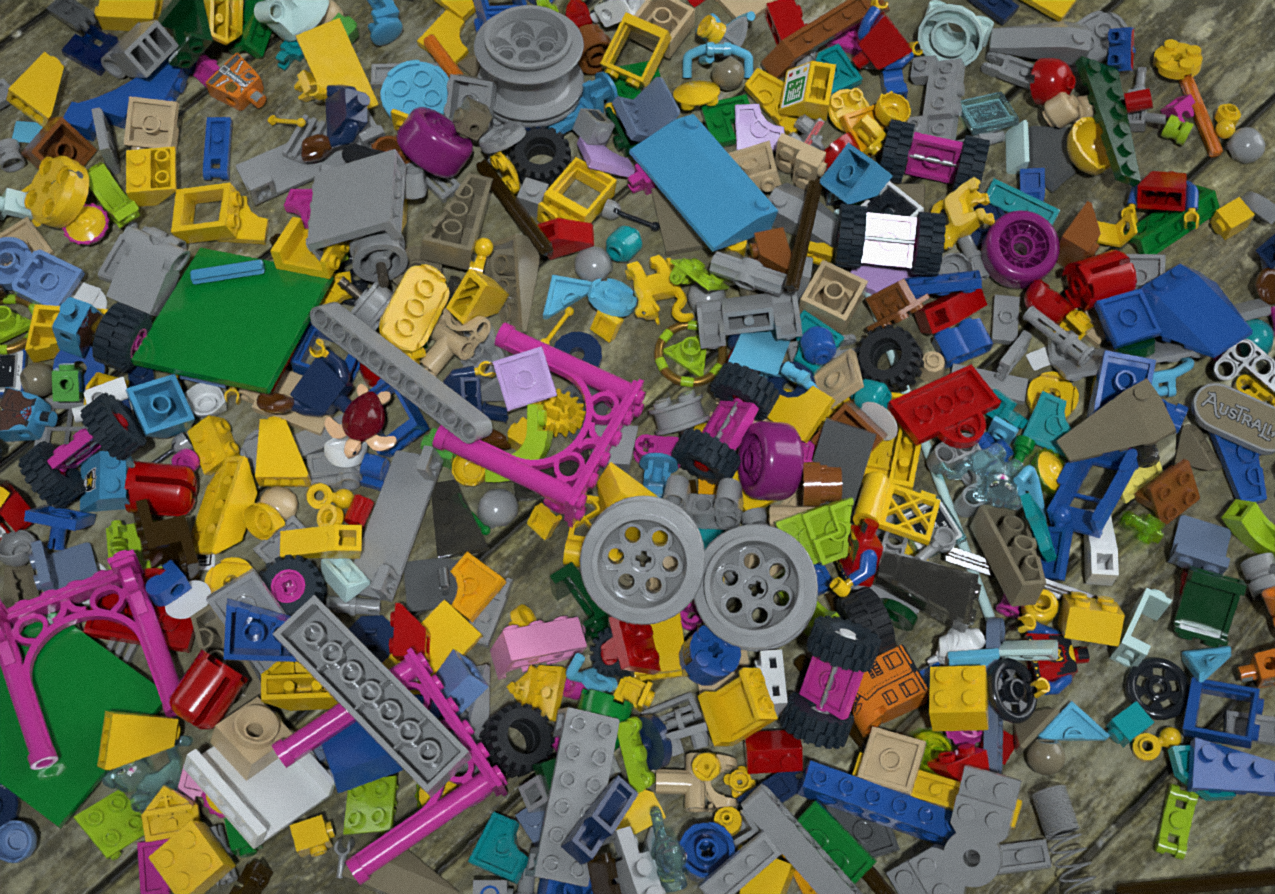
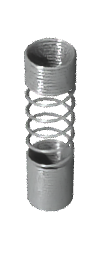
[1032,785,1101,894]

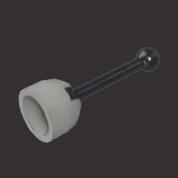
[601,198,660,231]
[151,432,194,463]

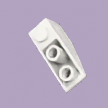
[1083,509,1119,586]

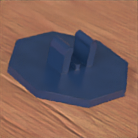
[349,615,394,663]

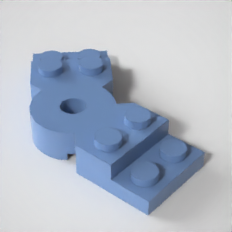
[0,237,85,306]

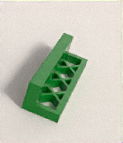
[228,0,272,59]
[1124,185,1220,254]

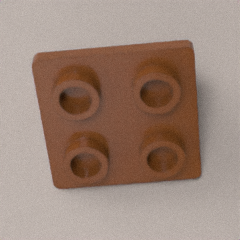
[865,278,930,331]
[1134,459,1200,527]

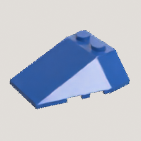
[1141,264,1253,358]

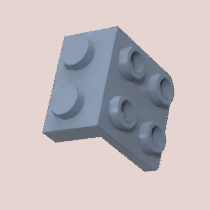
[612,77,680,142]
[1168,515,1231,574]
[29,540,98,592]

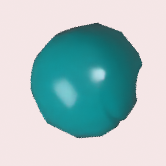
[1238,319,1274,357]

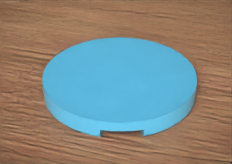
[380,60,449,119]

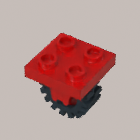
[590,617,661,679]

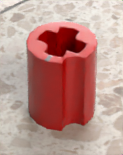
[1124,88,1153,114]
[343,494,374,529]

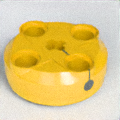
[24,156,89,228]

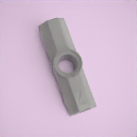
[709,251,787,296]

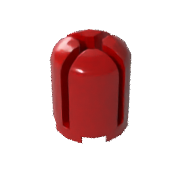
[1062,250,1137,311]
[125,461,198,517]
[169,650,248,730]

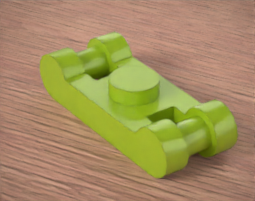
[617,716,656,793]
[1154,784,1199,860]

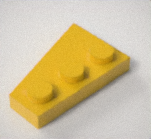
[744,67,799,135]

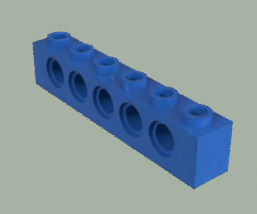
[797,761,956,846]

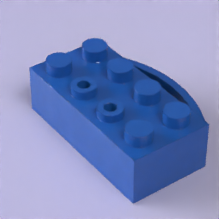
[321,694,424,794]

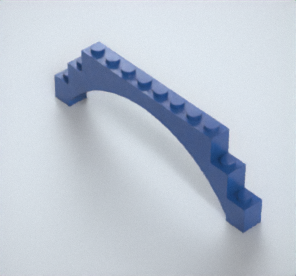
[63,48,205,142]

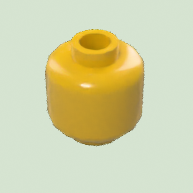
[1021,589,1059,625]

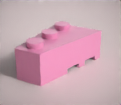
[490,616,587,680]

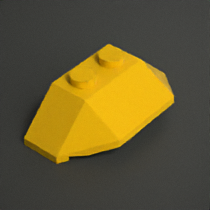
[203,0,243,45]
[191,456,257,555]
[597,462,668,544]
[261,661,338,711]

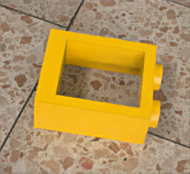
[600,12,672,89]
[543,157,617,223]
[171,182,242,244]

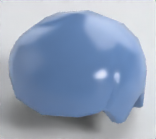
[0,820,37,863]

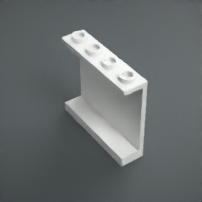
[183,704,335,849]

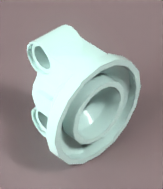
[254,0,329,42]
[918,0,994,66]

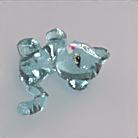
[938,443,1024,511]
[102,736,193,812]
[649,806,687,893]

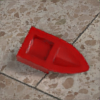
[566,0,592,28]

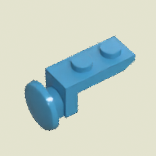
[367,0,403,46]
[546,72,618,134]
[639,453,678,499]

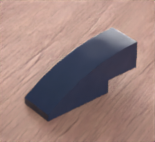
[561,775,639,865]

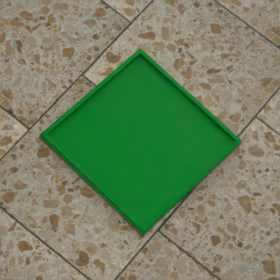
[131,247,334,394]
[0,612,162,829]

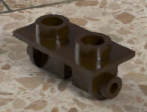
[587,852,621,894]
[229,860,274,894]

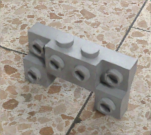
[907,55,966,146]
[696,291,802,349]
[602,826,666,894]

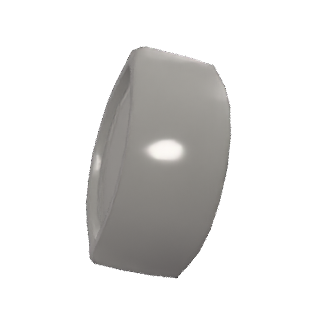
[1241,191,1275,224]

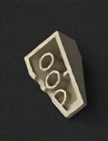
[484,234,539,333]
[1057,378,1176,463]
[342,832,460,894]

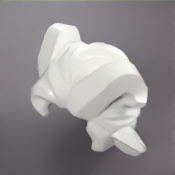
[927,626,986,667]

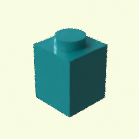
[1106,701,1155,748]

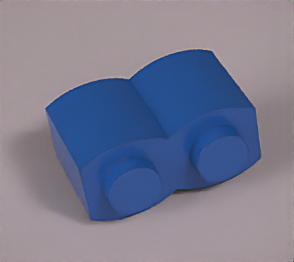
[932,318,993,369]

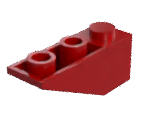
[914,288,987,334]

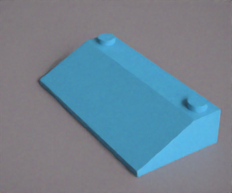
[629,114,778,252]

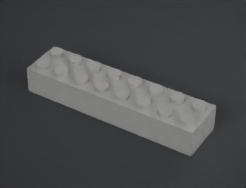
[273,595,472,798]

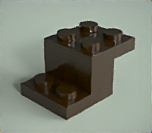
[132,499,200,581]

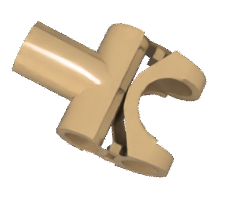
[420,308,491,375]
[656,753,738,813]

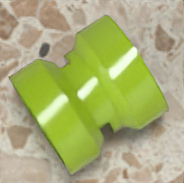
[1161,114,1194,146]

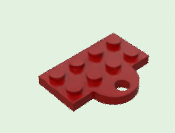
[887,364,1001,449]
[83,568,195,653]

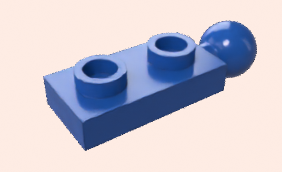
[1040,505,1073,581]

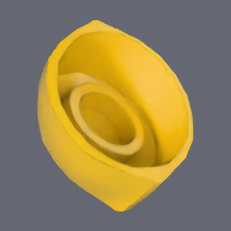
[241,502,285,540]

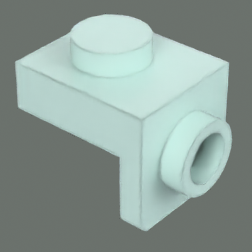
[0,188,33,220]

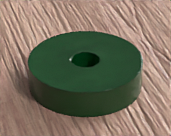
[1114,338,1155,358]
[881,598,918,631]

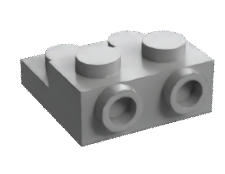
[444,74,497,131]

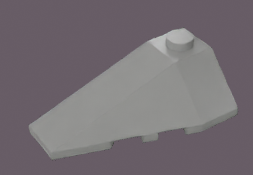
[768,183,838,251]

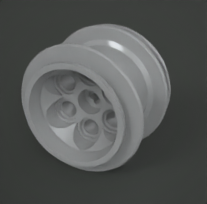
[474,5,584,127]
[580,496,705,625]
[694,524,818,652]

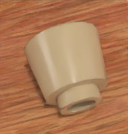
[919,351,945,383]

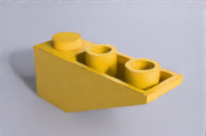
[280,525,362,559]

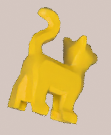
[931,177,995,251]
[625,254,694,325]

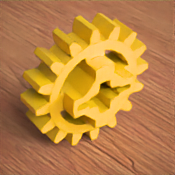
[534,388,586,437]

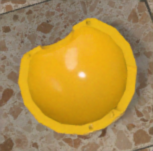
[1067,117,1111,175]

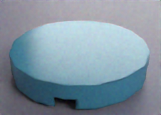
[587,278,637,317]

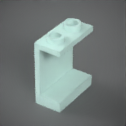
[1109,588,1172,669]

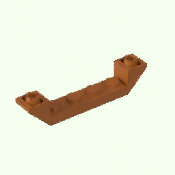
[761,0,890,79]

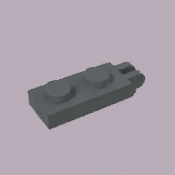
[46,0,97,31]

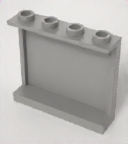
[306,149,406,261]

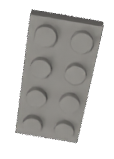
[206,568,287,675]

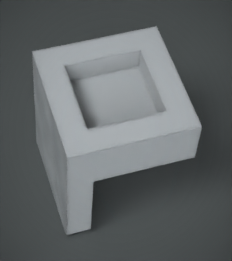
[732,809,760,852]

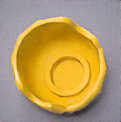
[875,91,911,127]
[452,455,485,487]

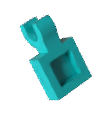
[275,40,304,71]
[986,388,1028,429]

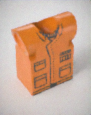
[851,644,930,737]

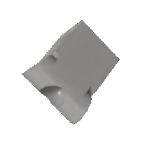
[101,20,179,79]
[106,227,190,316]

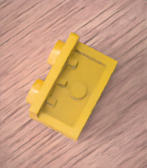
[187,415,240,476]

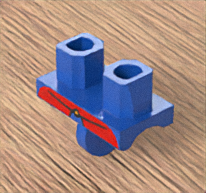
[1107,27,1136,72]

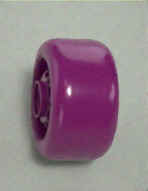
[396,107,473,178]
[981,210,1060,289]
[738,421,804,501]

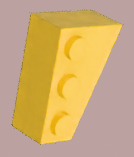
[25,304,108,363]

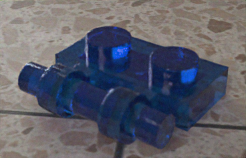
[61,23,119,76]

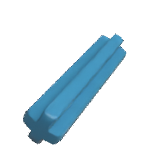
[190,259,265,285]

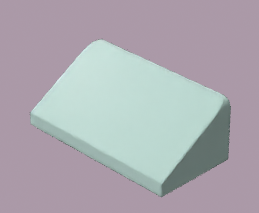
[1005,120,1029,174]
[320,558,370,603]
[999,640,1058,661]

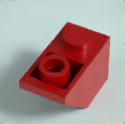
[537,218,594,260]
[389,603,431,662]
[927,744,990,782]

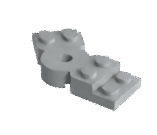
[886,765,1022,894]

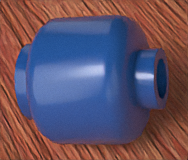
[800,326,837,365]

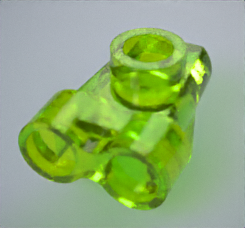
[1121,510,1166,545]

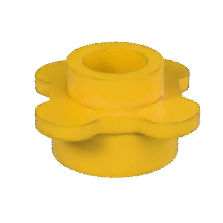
[723,766,756,799]

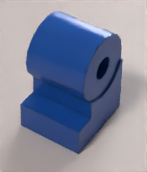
[880,69,908,99]
[360,453,390,491]
[146,560,192,607]

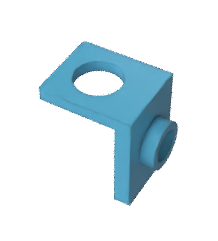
[988,416,1020,445]

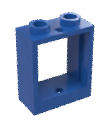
[290,320,360,385]
[369,378,430,458]
[1183,677,1265,749]

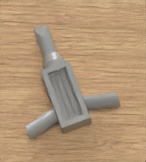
[1127,67,1166,131]

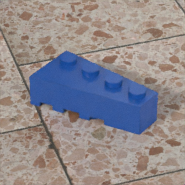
[224,598,298,662]

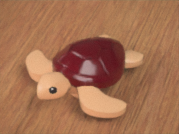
[324,384,397,459]

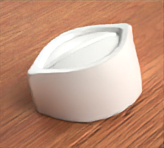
[184,383,227,419]
[324,437,368,468]

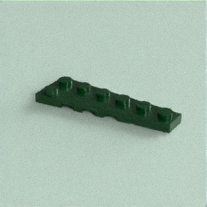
[1075,56,1141,187]

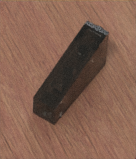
[874,551,982,633]

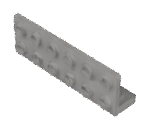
[236,109,385,205]
[1048,330,1204,381]
[354,445,443,602]
[525,707,620,887]

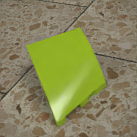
[774,497,854,566]

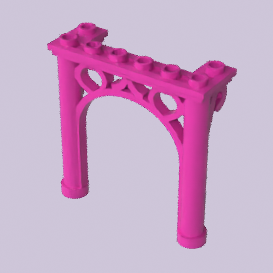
[432,322,646,528]
[0,549,180,770]
[271,648,508,885]

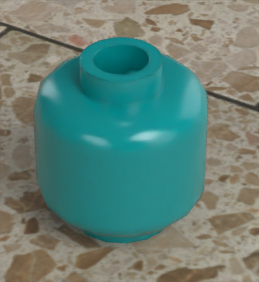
[606,225,642,262]
[851,379,892,409]

